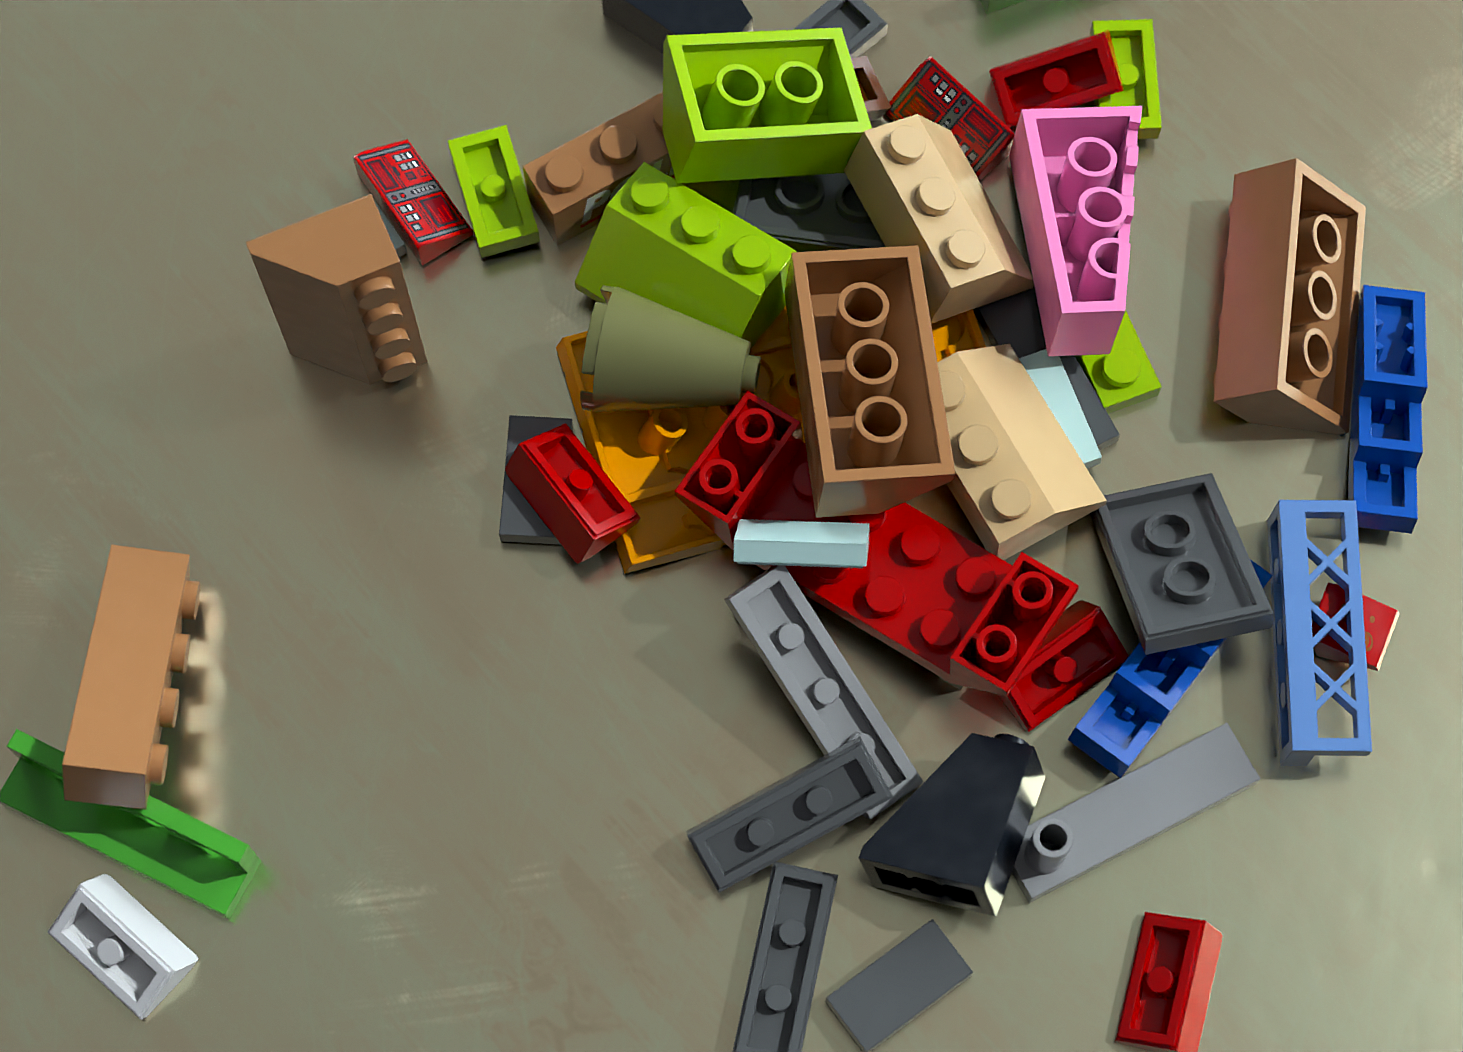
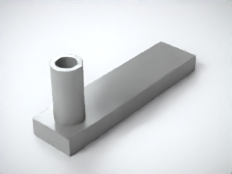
[724,565,923,819]
[1012,723,1260,903]

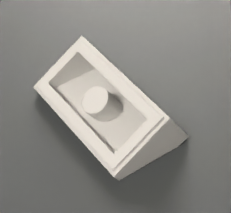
[48,874,198,1020]

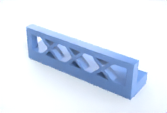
[1267,500,1372,766]

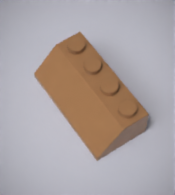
[1213,158,1366,435]
[245,194,428,385]
[784,245,956,518]

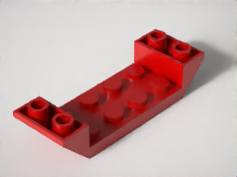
[674,391,1079,696]

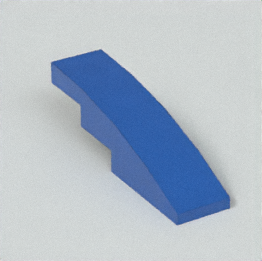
[1348,285,1428,534]
[1067,559,1273,779]

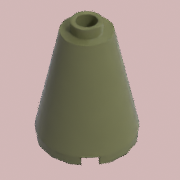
[580,285,761,413]

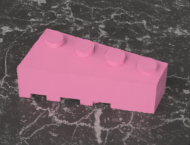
[1009,106,1142,357]

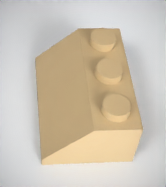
[844,114,1034,324]
[937,344,1107,560]

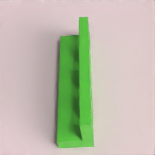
[0,729,262,919]

